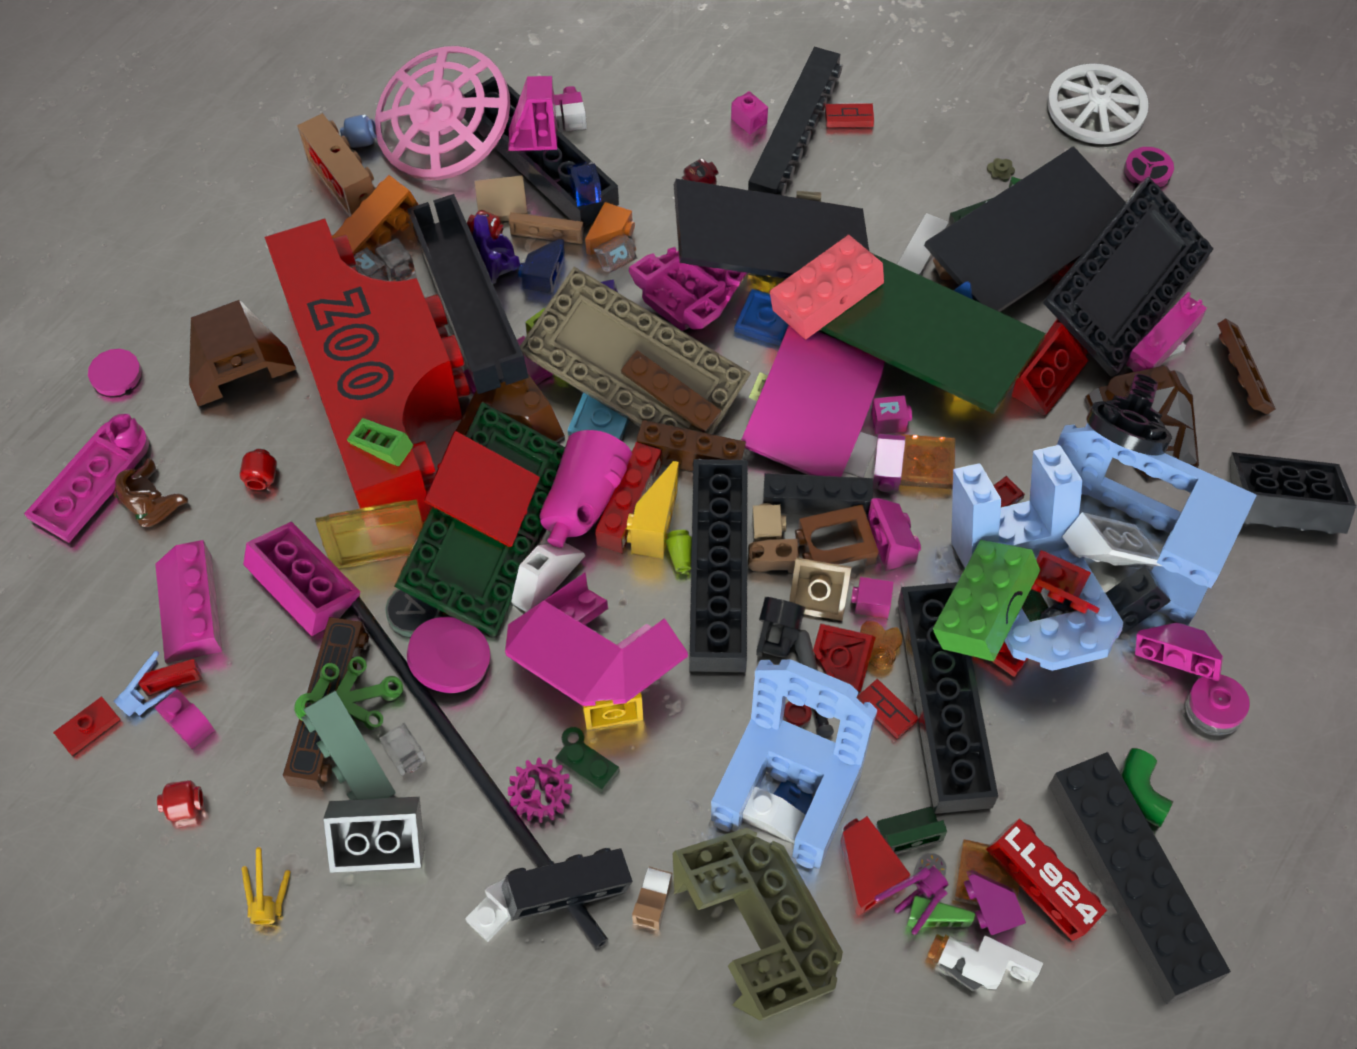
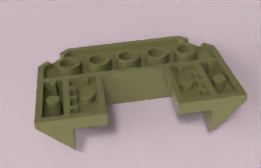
[673,828,843,1021]

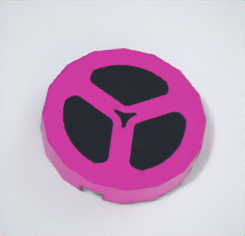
[1124,147,1174,187]

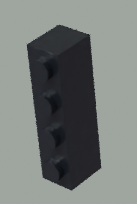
[763,473,873,517]
[501,848,633,921]

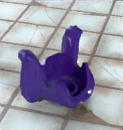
[472,214,522,284]

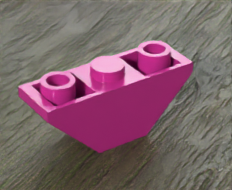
[1135,623,1223,681]

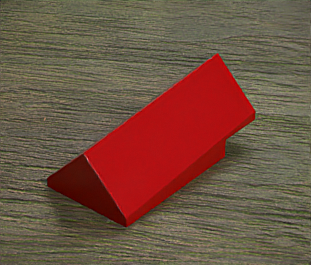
[1012,319,1088,415]

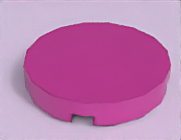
[88,349,142,396]

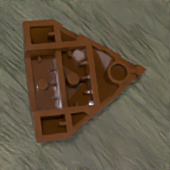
[456,374,565,442]

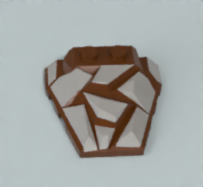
[1084,365,1199,480]

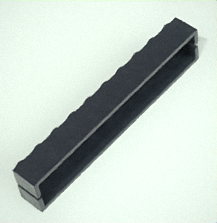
[407,194,529,394]

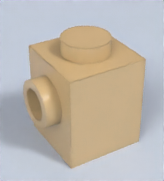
[752,503,786,542]

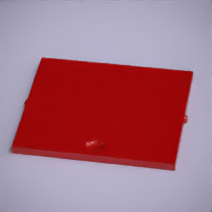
[423,431,540,547]

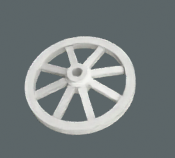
[1048,64,1148,144]

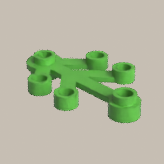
[294,657,403,730]

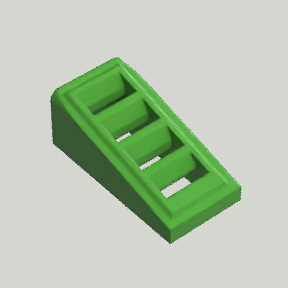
[347,418,413,466]
[907,896,975,927]

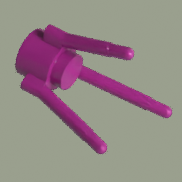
[875,866,949,935]

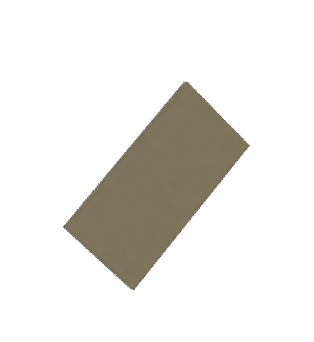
[520,267,751,435]

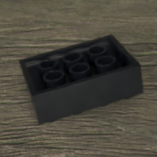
[1231,452,1356,534]

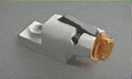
[927,934,1043,991]

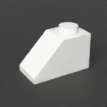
[743,787,806,844]

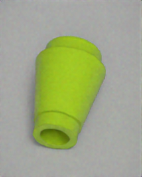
[665,530,692,572]

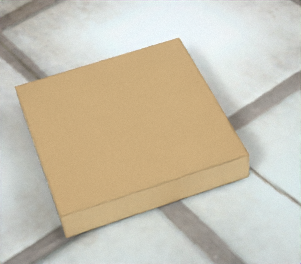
[475,175,528,222]

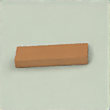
[509,212,584,244]

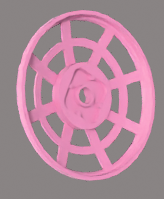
[375,46,510,180]

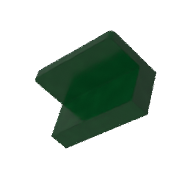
[876,807,947,854]

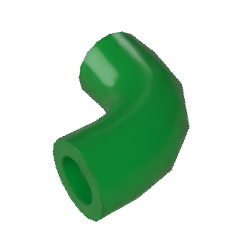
[1121,748,1173,827]

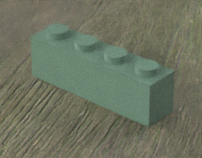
[301,691,396,800]

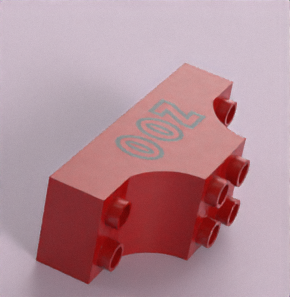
[264,218,470,545]

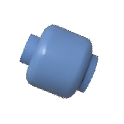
[340,114,377,148]

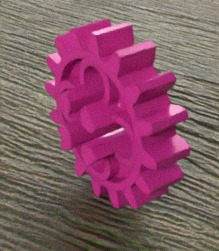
[508,758,572,823]

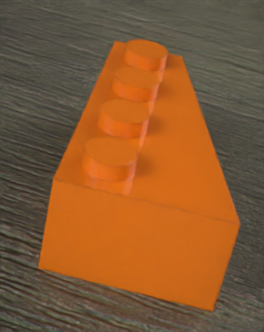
[332,175,419,270]

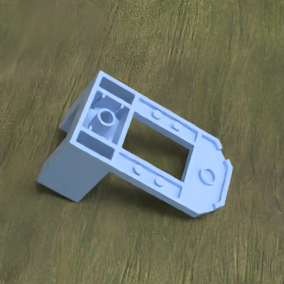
[1057,423,1257,625]
[951,445,1123,671]
[711,659,877,869]

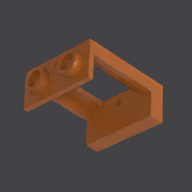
[795,505,879,566]

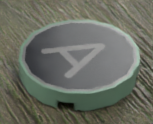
[385,589,442,637]

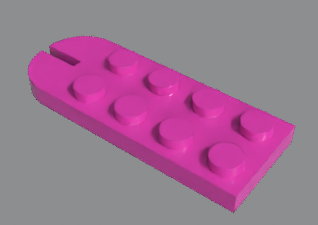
[24,414,149,543]

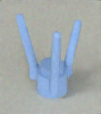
[113,651,176,717]

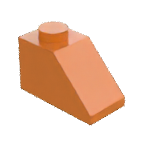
[585,202,635,255]

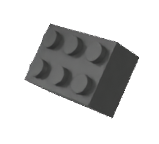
[323,796,425,873]

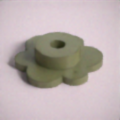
[987,158,1015,181]

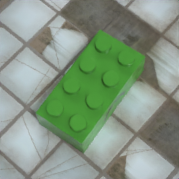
[933,540,1040,661]

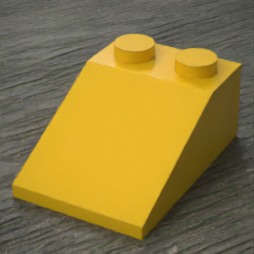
[627,461,679,559]

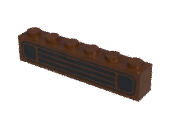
[283,617,369,791]

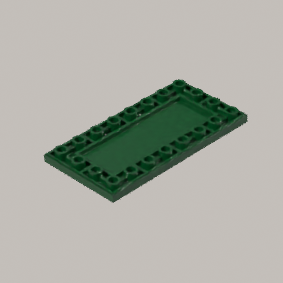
[820,252,1046,414]
[394,402,565,637]

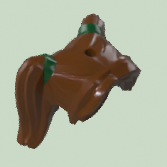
[114,458,188,527]

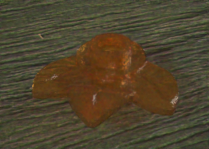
[860,621,902,670]

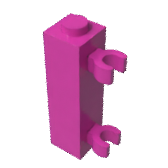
[1127,292,1207,372]

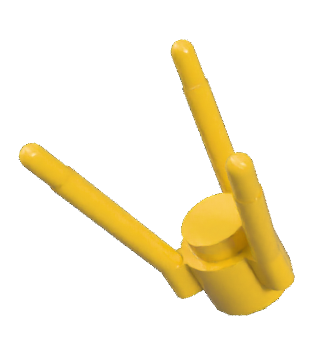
[241,847,291,925]

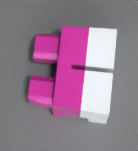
[554,86,587,132]

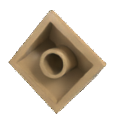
[789,558,852,621]

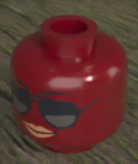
[681,158,719,185]

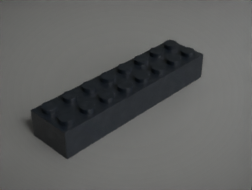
[463,76,619,228]
[689,459,748,672]
[898,582,998,814]
[1049,752,1231,1004]

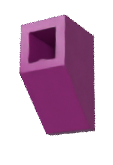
[964,870,1026,935]

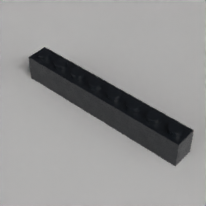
[748,46,843,196]

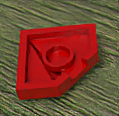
[813,623,876,692]

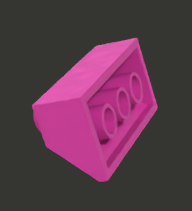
[243,521,361,636]
[155,540,222,663]

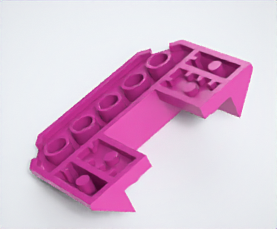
[505,572,688,706]

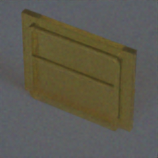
[315,499,423,569]

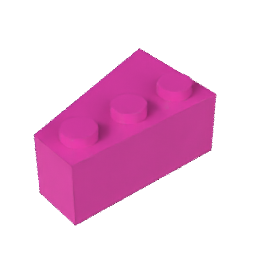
[508,76,557,151]

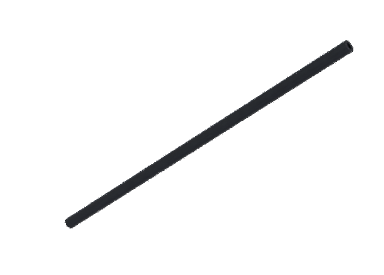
[350,596,608,949]

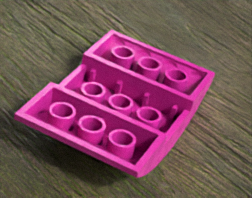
[741,325,885,477]

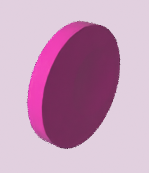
[407,617,490,693]

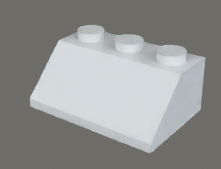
[1062,512,1162,568]

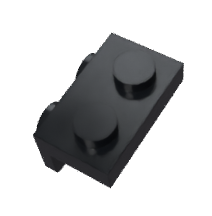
[1106,565,1171,632]

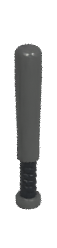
[794,630,834,738]

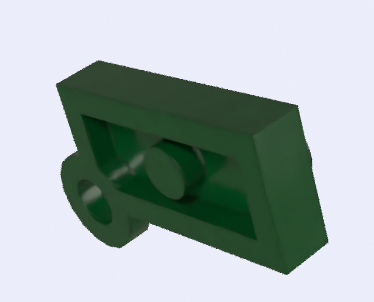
[555,727,620,794]

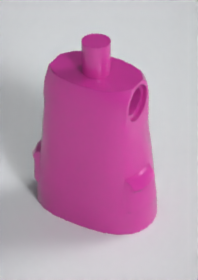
[540,430,632,548]

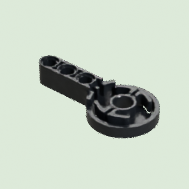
[1086,374,1172,456]

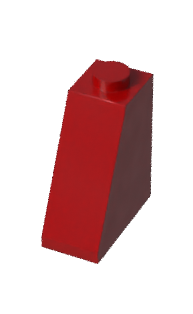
[841,816,911,916]

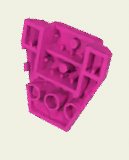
[629,247,747,331]

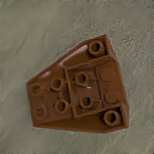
[189,300,296,406]

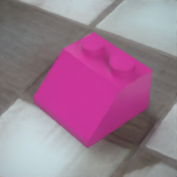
[868,498,921,571]

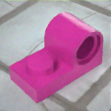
[154,689,215,749]

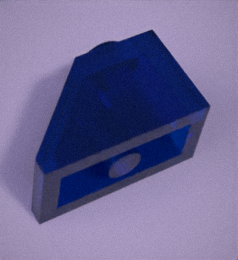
[567,161,602,206]
[518,239,565,294]

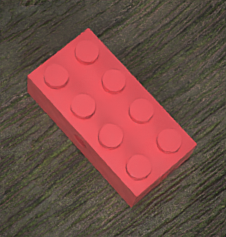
[770,235,884,340]

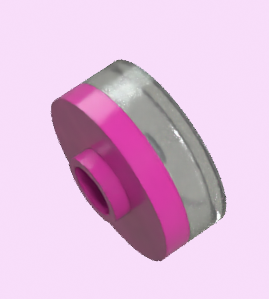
[1185,675,1250,735]

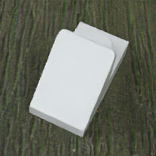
[465,878,511,942]

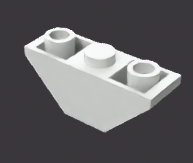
[511,543,585,612]

